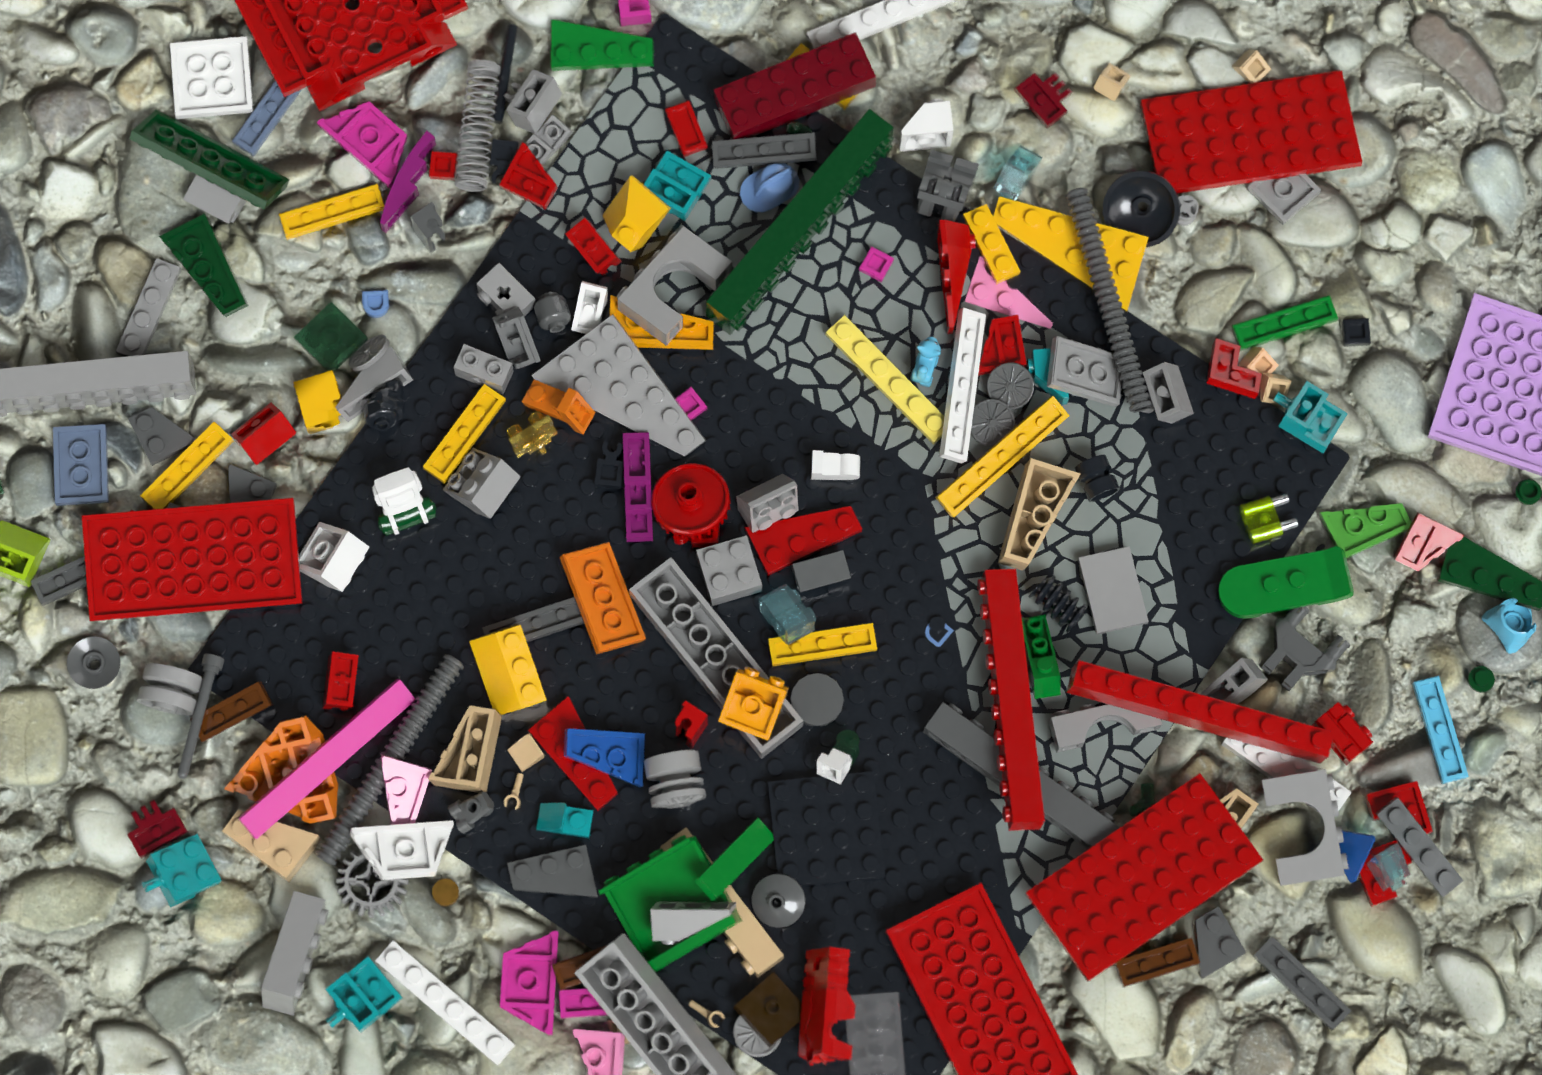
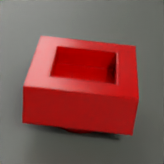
[429,151,458,181]

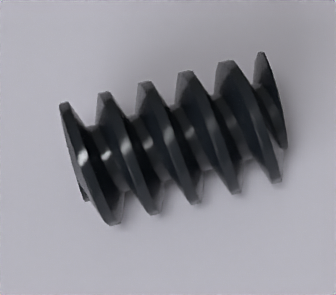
[1029,575,1087,633]

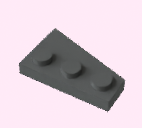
[507,845,598,898]

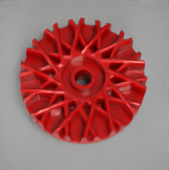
[651,463,731,540]

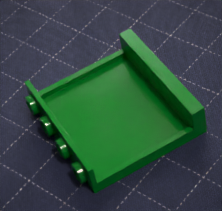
[599,835,742,972]

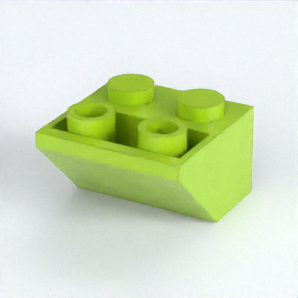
[0,520,51,588]

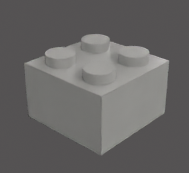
[696,535,762,606]

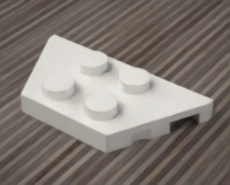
[350,821,454,880]

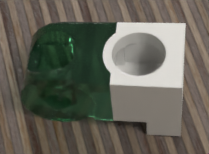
[817,730,859,784]

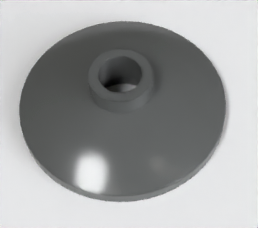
[67,636,121,689]
[752,874,805,928]

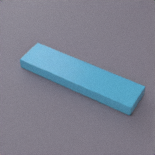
[1412,676,1469,784]

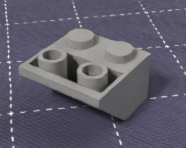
[443,448,521,519]
[736,474,799,533]

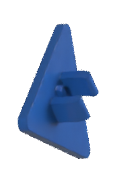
[1339,830,1375,883]

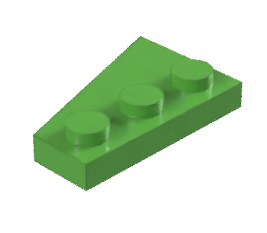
[1319,503,1412,559]

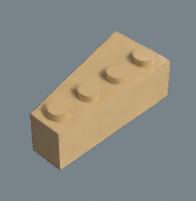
[998,458,1081,571]

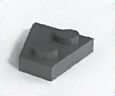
[128,407,195,466]
[228,465,277,503]

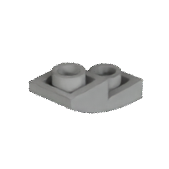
[525,115,574,166]

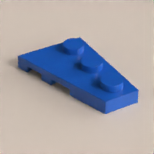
[564,729,645,787]

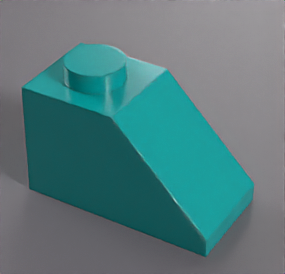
[1027,348,1069,405]

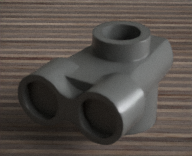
[448,792,494,834]

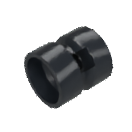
[1075,455,1120,502]

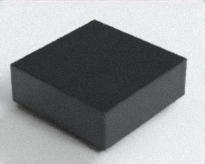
[1342,318,1371,347]

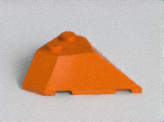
[224,716,338,824]

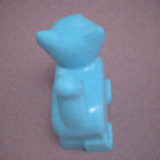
[910,337,941,387]

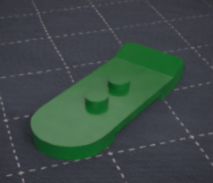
[1219,546,1354,619]

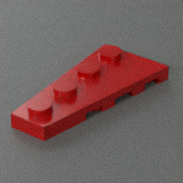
[745,506,862,576]
[528,696,618,812]

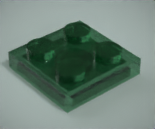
[294,302,368,373]

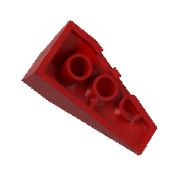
[937,220,976,334]

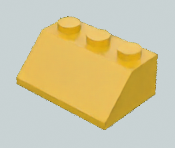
[469,624,546,715]

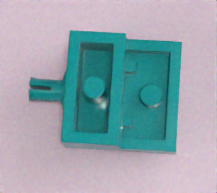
[644,151,711,221]
[1273,381,1348,453]
[142,834,222,908]
[325,956,403,1033]

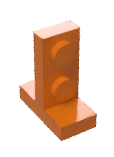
[522,380,596,435]

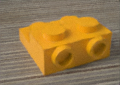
[718,667,789,740]

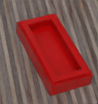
[665,100,707,158]

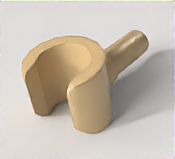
[504,773,524,810]
[689,1000,725,1028]

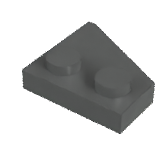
[1195,906,1247,979]

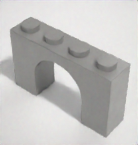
[617,226,732,346]
[1262,769,1349,886]

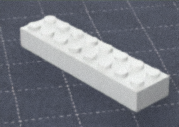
[1222,738,1352,814]

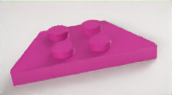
[317,102,407,189]
[500,931,559,1036]

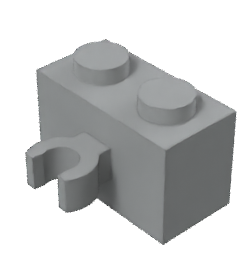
[504,69,562,134]
[1141,362,1194,424]

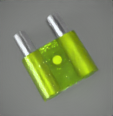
[1239,494,1298,544]

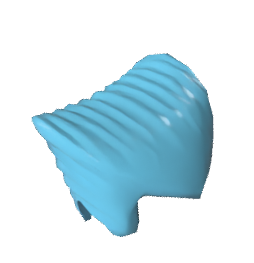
[1482,598,1537,654]

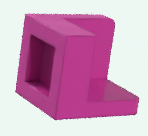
[618,0,651,27]

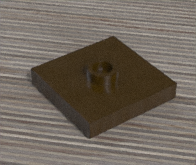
[734,972,802,1048]

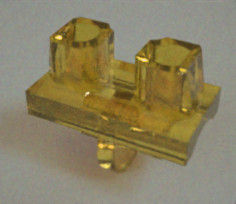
[507,411,558,458]

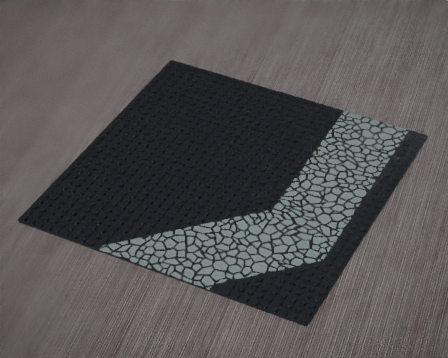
[187,14,1349,1075]

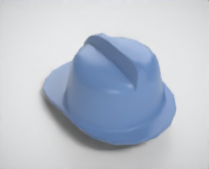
[740,163,799,212]

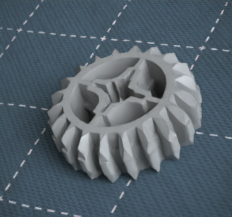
[336,850,409,918]

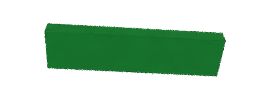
[1231,295,1338,351]
[695,818,774,901]

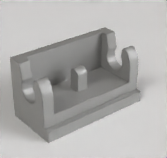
[183,175,246,224]

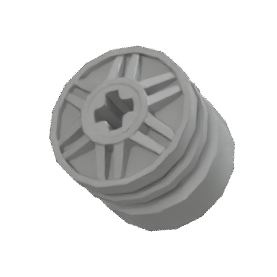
[644,750,706,808]

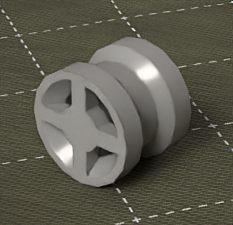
[1177,195,1198,226]

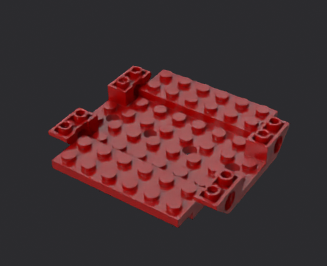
[234,0,468,111]

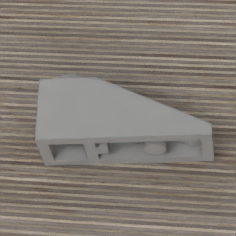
[336,346,413,422]
[1200,658,1268,704]
[651,902,736,945]

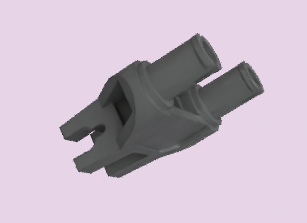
[1261,606,1350,691]

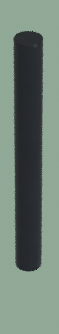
[493,24,518,124]

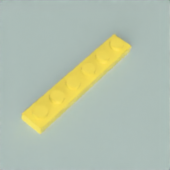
[825,315,944,445]

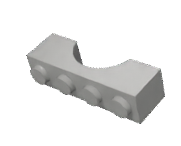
[1049,704,1162,753]

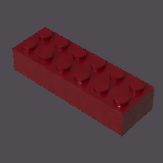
[714,32,876,140]

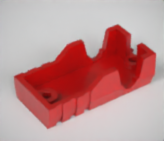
[798,947,855,1066]

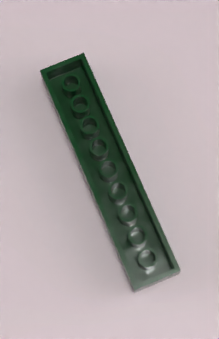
[706,108,894,335]

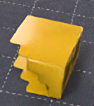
[293,370,342,434]

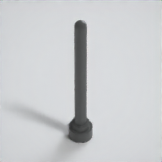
[177,654,225,779]

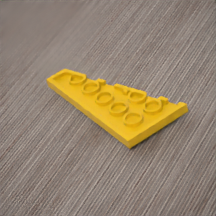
[993,196,1148,311]

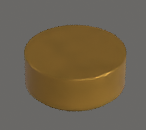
[432,879,459,906]

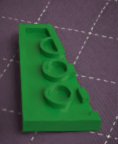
[551,19,654,71]

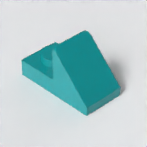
[536,803,594,838]

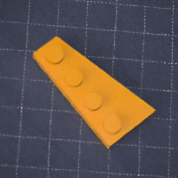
[610,295,714,350]

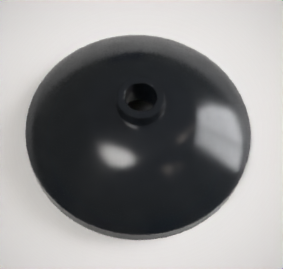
[1103,171,1180,247]

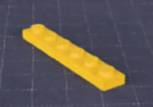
[935,396,1069,517]

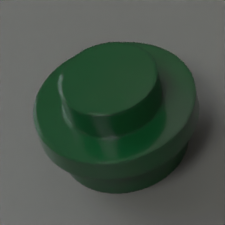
[1515,479,1542,505]
[1468,666,1495,693]

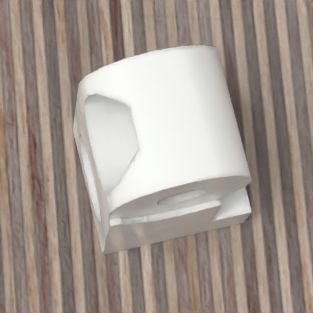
[811,450,860,480]

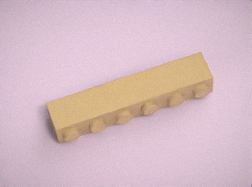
[660,828,784,978]

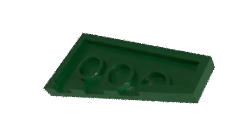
[159,214,249,317]
[1438,536,1542,611]

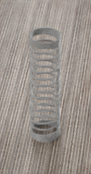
[454,60,501,192]

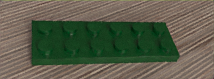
[129,110,290,210]

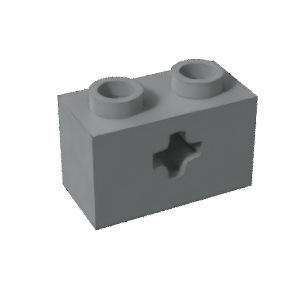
[476,263,536,317]
[454,344,514,395]

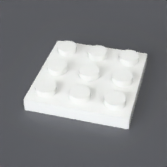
[170,36,253,119]

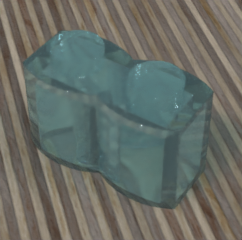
[759,584,816,645]

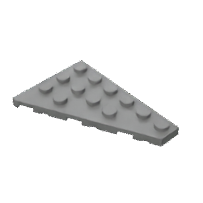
[532,315,706,456]

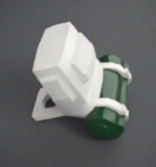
[372,467,437,536]

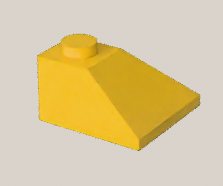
[603,175,671,252]

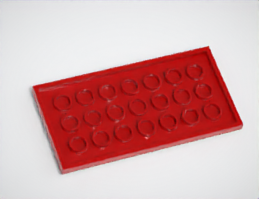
[1140,70,1363,193]
[82,498,303,621]
[1025,773,1264,982]
[885,883,1078,1075]

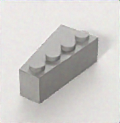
[261,891,329,1016]

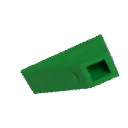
[1022,615,1061,699]

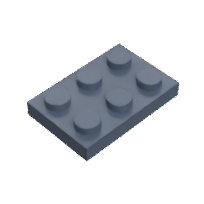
[53,424,109,506]

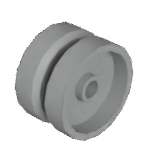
[136,663,203,716]

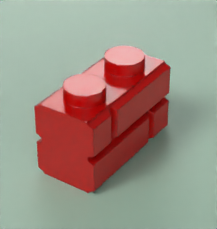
[1312,702,1373,766]

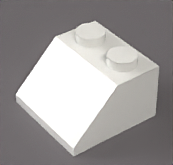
[899,99,953,152]
[299,522,369,592]

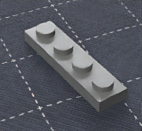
[116,258,181,357]

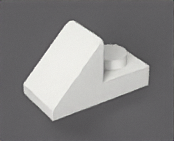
[571,281,608,334]

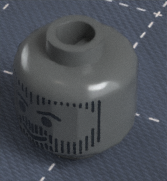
[534,292,571,333]

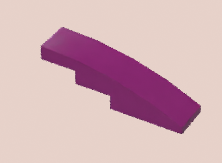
[380,131,436,233]
[623,432,653,542]

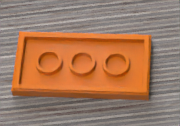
[560,542,646,655]

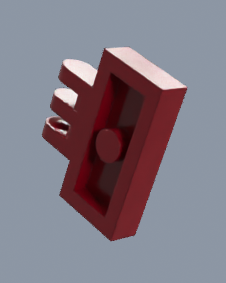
[1015,73,1073,129]
[127,799,188,858]

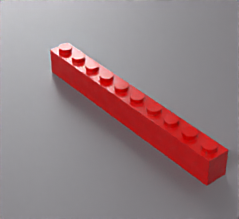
[977,569,1045,831]
[1066,660,1334,764]

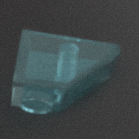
[993,145,1043,201]
[1367,843,1410,892]

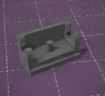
[411,202,445,254]
[492,307,541,369]
[791,550,851,592]

